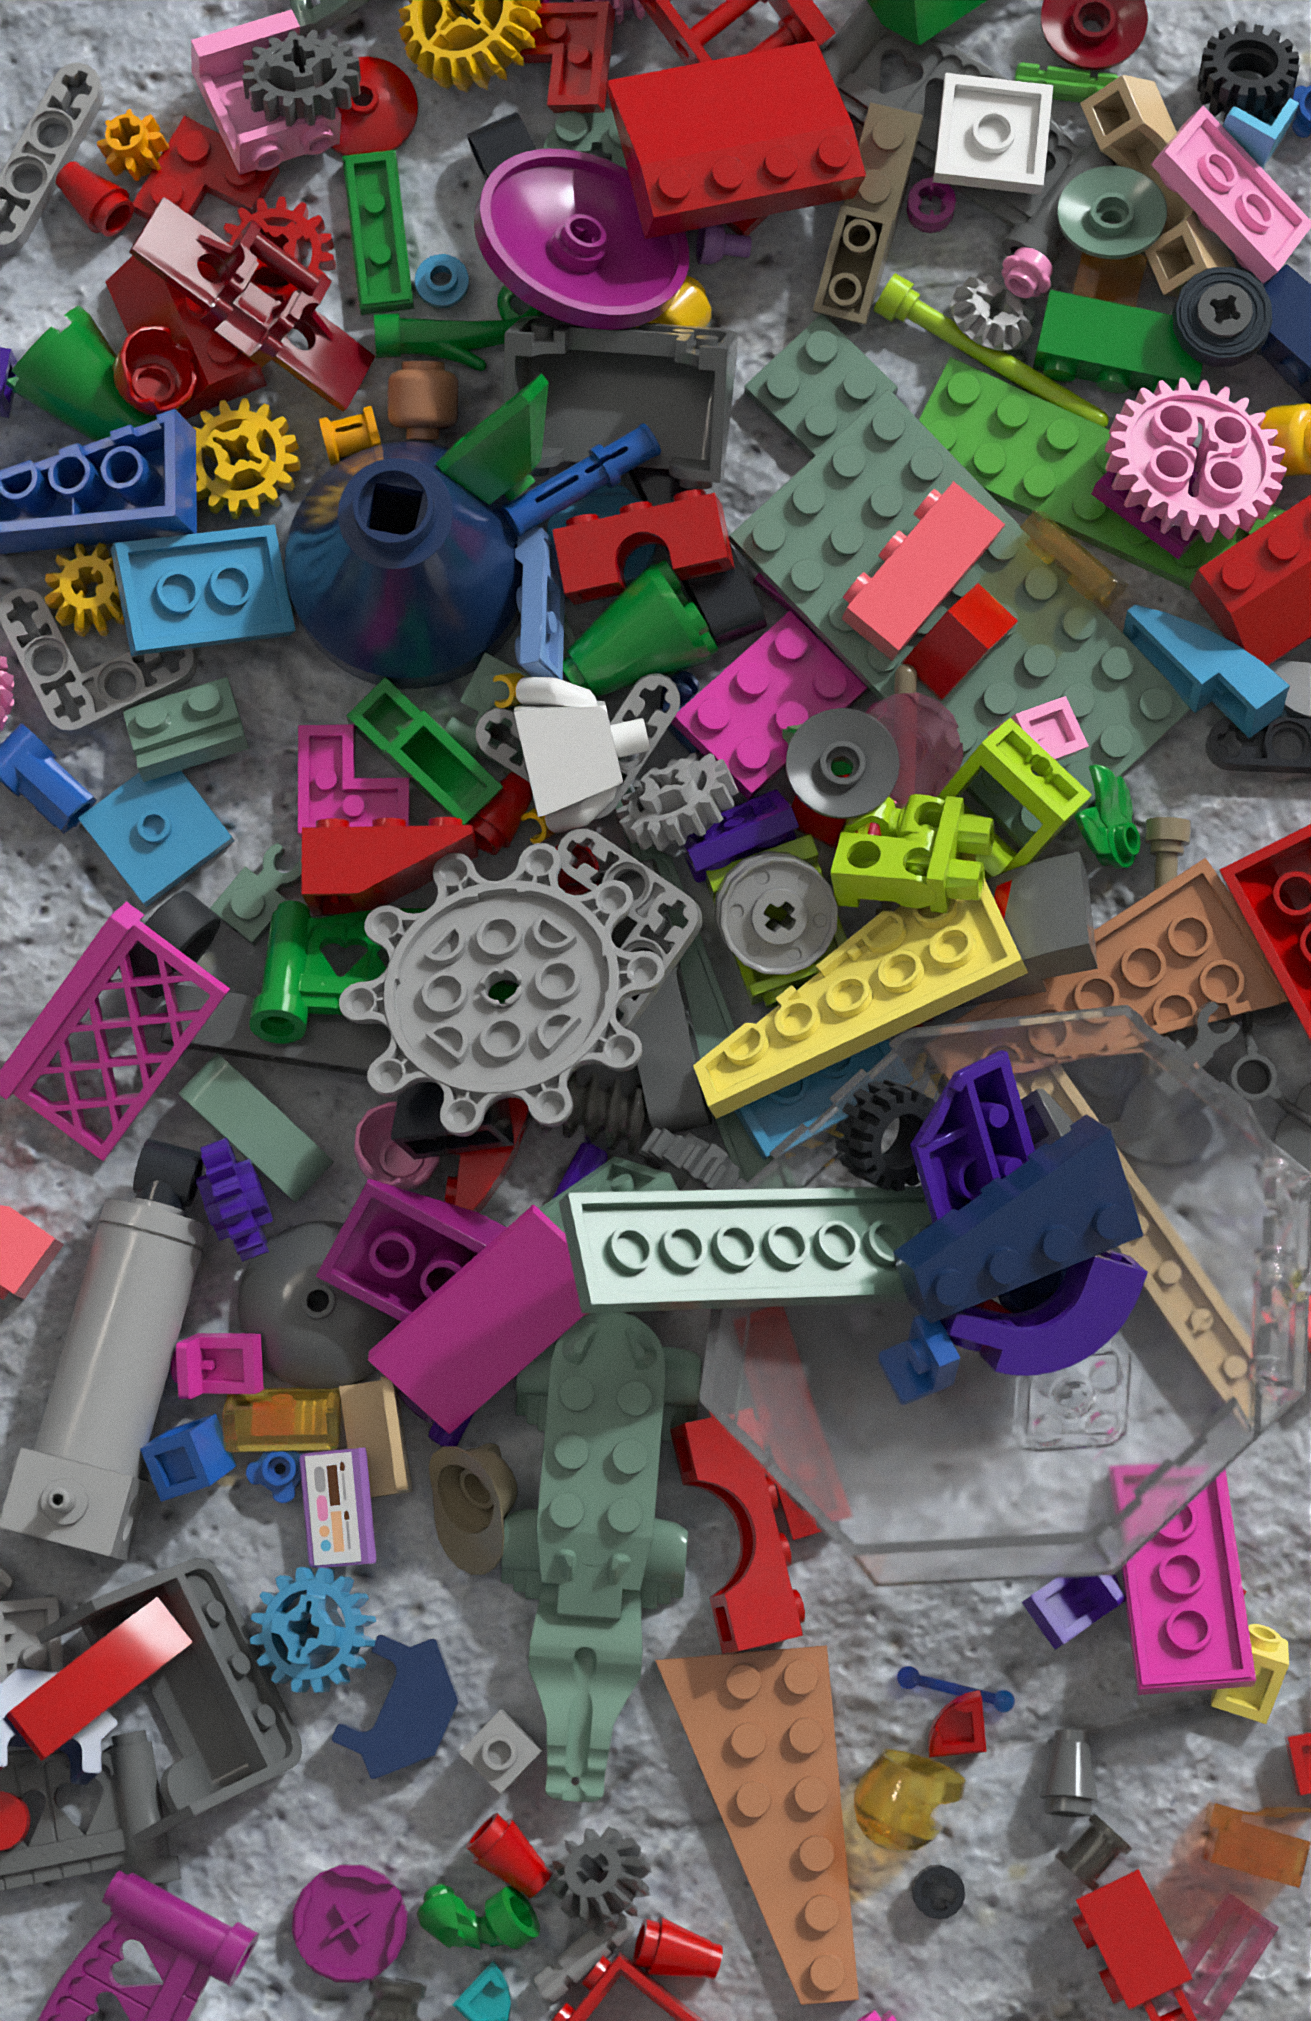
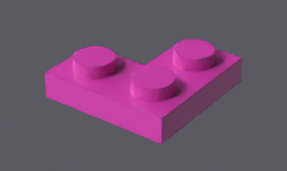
[298,724,410,838]

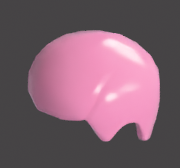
[354,1101,440,1190]

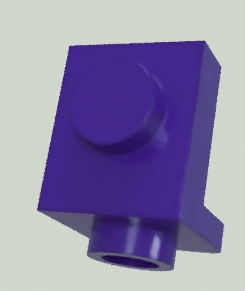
[1021,1553,1126,1650]

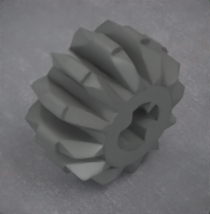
[550,1826,651,1930]

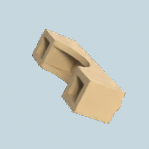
[1080,75,1237,297]

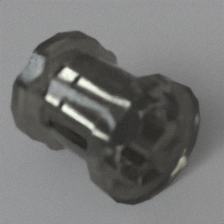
[1055,1813,1133,1891]

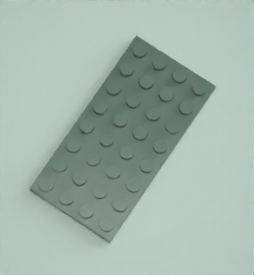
[729,389,1191,848]

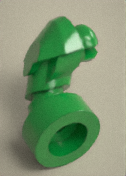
[416,1884,540,1950]

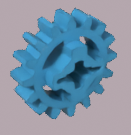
[250,1567,376,1693]

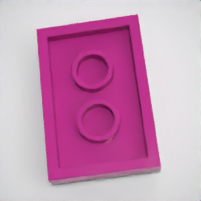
[671,611,867,800]

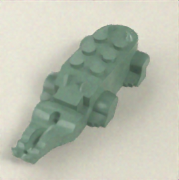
[501,1312,702,1803]

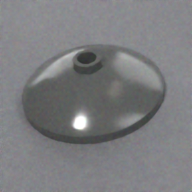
[238,1221,401,1390]

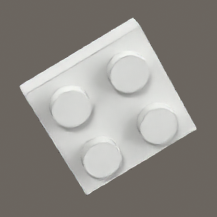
[933,73,1053,195]

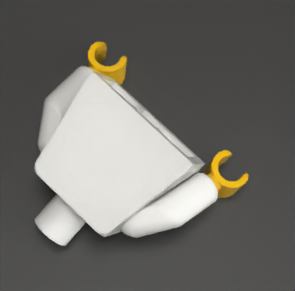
[493,672,651,844]

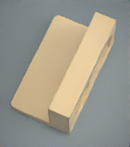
[339,1376,413,1498]

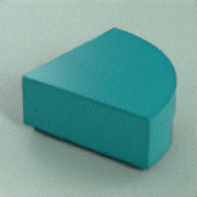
[452,1960,511,2021]

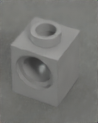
[459,1709,544,1794]

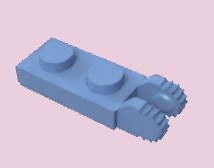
[515,525,565,680]

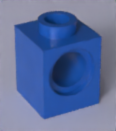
[140,1414,236,1502]

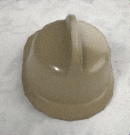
[429,1443,518,1575]

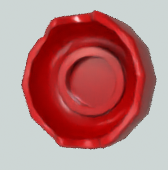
[113,326,198,416]

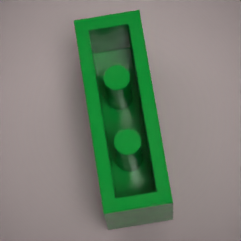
[1032,289,1203,393]

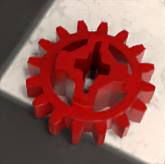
[223,196,336,303]

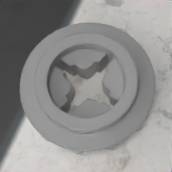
[950,275,1036,351]

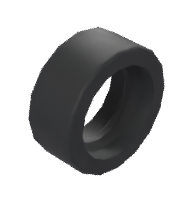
[119,890,221,999]

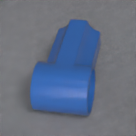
[0,723,97,834]

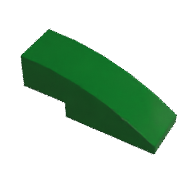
[346,677,503,825]

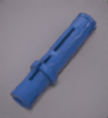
[501,423,661,537]

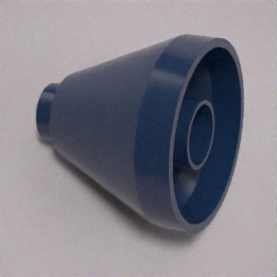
[285,442,523,689]

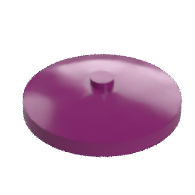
[474,148,690,330]

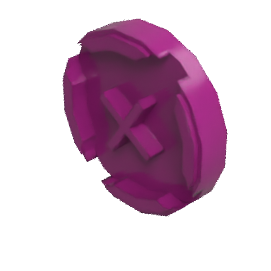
[292,1864,408,1983]

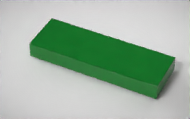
[342,150,414,315]

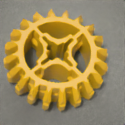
[398,0,542,93]

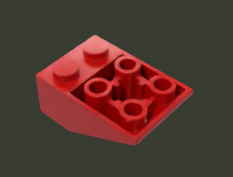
[301,817,478,916]

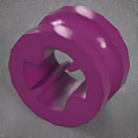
[906,177,956,233]

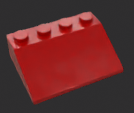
[606,41,866,239]

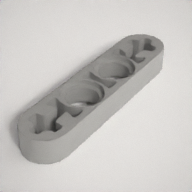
[0,62,105,255]

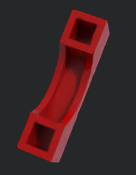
[670,1409,805,1654]

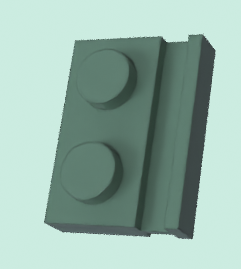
[122,677,250,782]

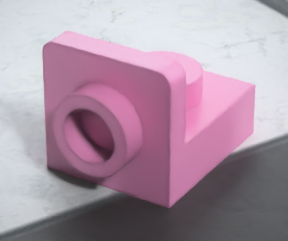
[988,696,1089,771]

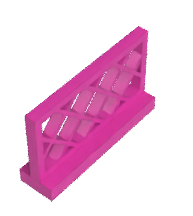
[0,901,230,1161]

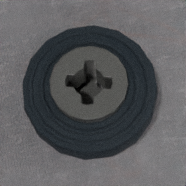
[1172,267,1273,367]

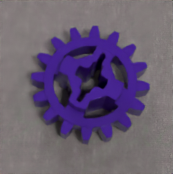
[196,1138,273,1262]

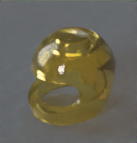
[853,1749,966,1853]

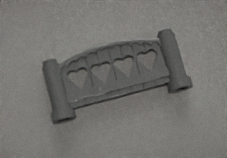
[822,0,1116,266]
[0,1730,181,1891]

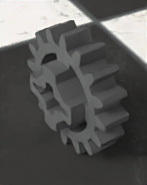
[242,30,361,127]
[638,1127,751,1191]

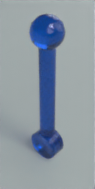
[897,1666,1015,1713]

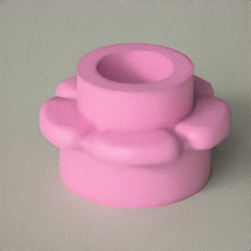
[1002,247,1053,298]

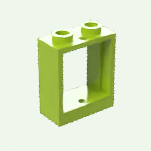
[937,718,1092,880]

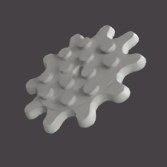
[339,843,665,1137]

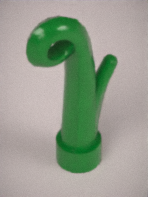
[374,285,545,371]

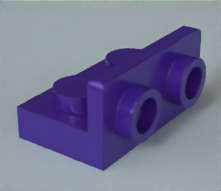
[680,789,799,883]

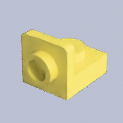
[1211,1624,1289,1724]

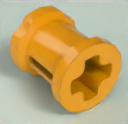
[319,406,381,466]

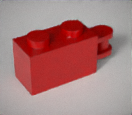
[1072,1869,1198,2021]

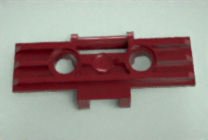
[129,197,376,412]

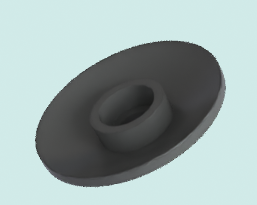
[786,708,900,819]

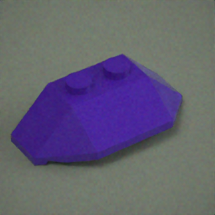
[910,1050,1035,1223]

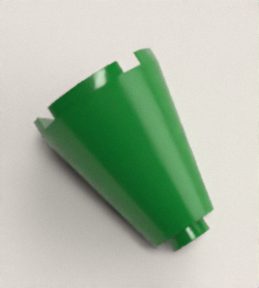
[5,305,157,442]

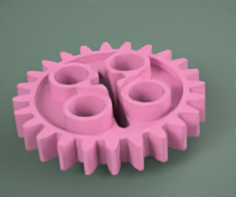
[1104,378,1287,542]

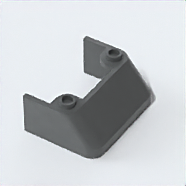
[36,1558,302,1846]

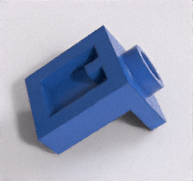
[878,1314,961,1405]

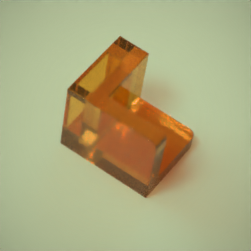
[1072,252,1148,307]

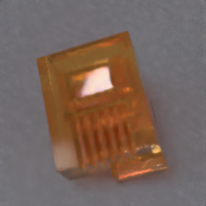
[1201,1802,1311,1888]

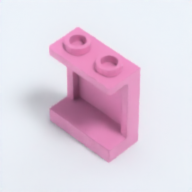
[191,9,341,175]

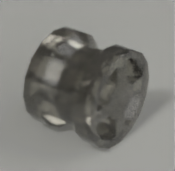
[364,1977,427,2021]

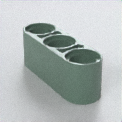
[178,1053,334,1203]

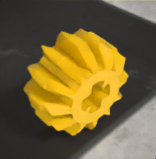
[45,542,125,637]

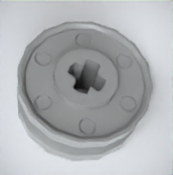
[714,851,838,975]

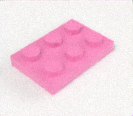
[1151,106,1311,284]

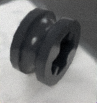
[911,1865,965,1920]

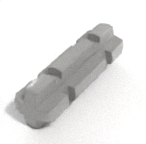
[533,1911,635,2003]

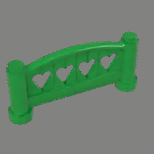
[249,900,519,1044]

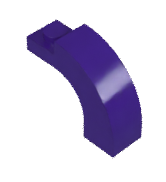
[940,1250,1148,1376]

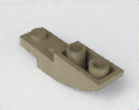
[813,102,924,326]

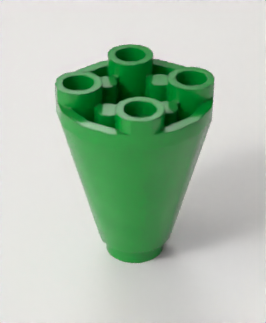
[563,559,719,697]

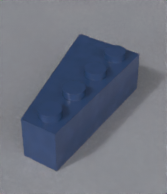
[892,1114,1144,1323]

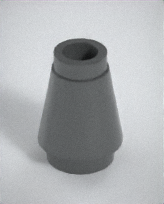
[1040,1729,1098,1817]

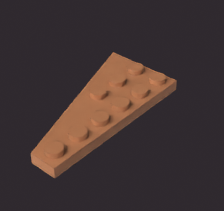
[923,858,1289,1081]
[655,1645,859,2005]

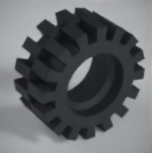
[1197,24,1300,124]
[835,1080,936,1191]

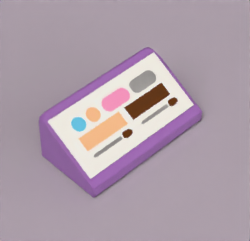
[299,1447,376,1568]

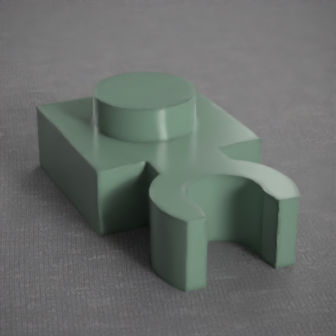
[210,843,302,947]

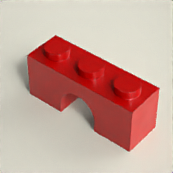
[552,489,735,605]

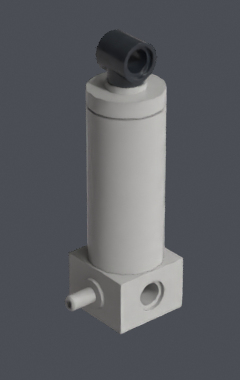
[0,1138,209,1560]

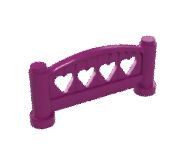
[37,1871,259,2021]

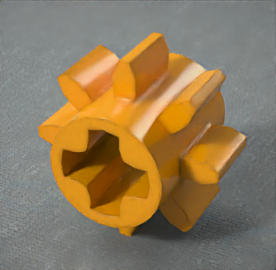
[97,109,169,182]

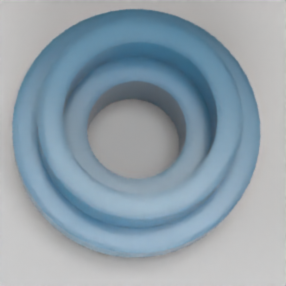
[415,254,469,308]

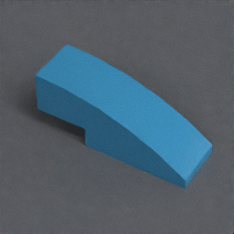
[1123,604,1290,738]

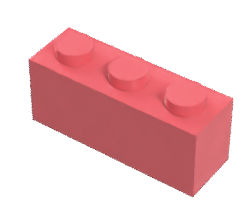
[841,481,1005,661]

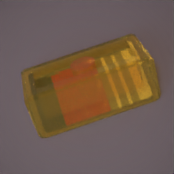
[222,1388,341,1452]

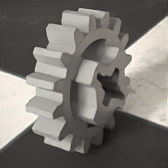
[617,753,738,851]

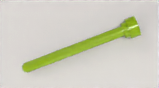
[873,273,1109,428]

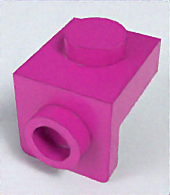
[171,1333,264,1399]

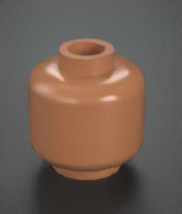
[387,361,458,440]

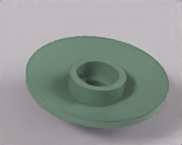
[1057,166,1167,259]

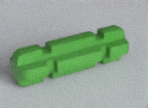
[1014,62,1119,103]

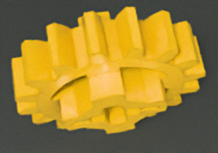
[193,398,301,519]

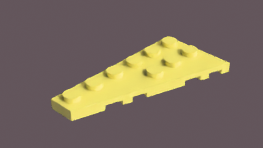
[693,853,1028,1119]

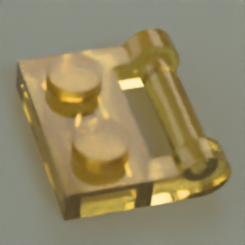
[1020,510,1129,609]

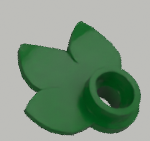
[1075,764,1140,869]

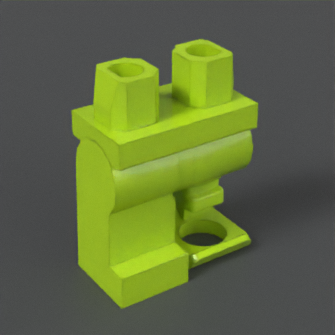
[830,794,995,913]

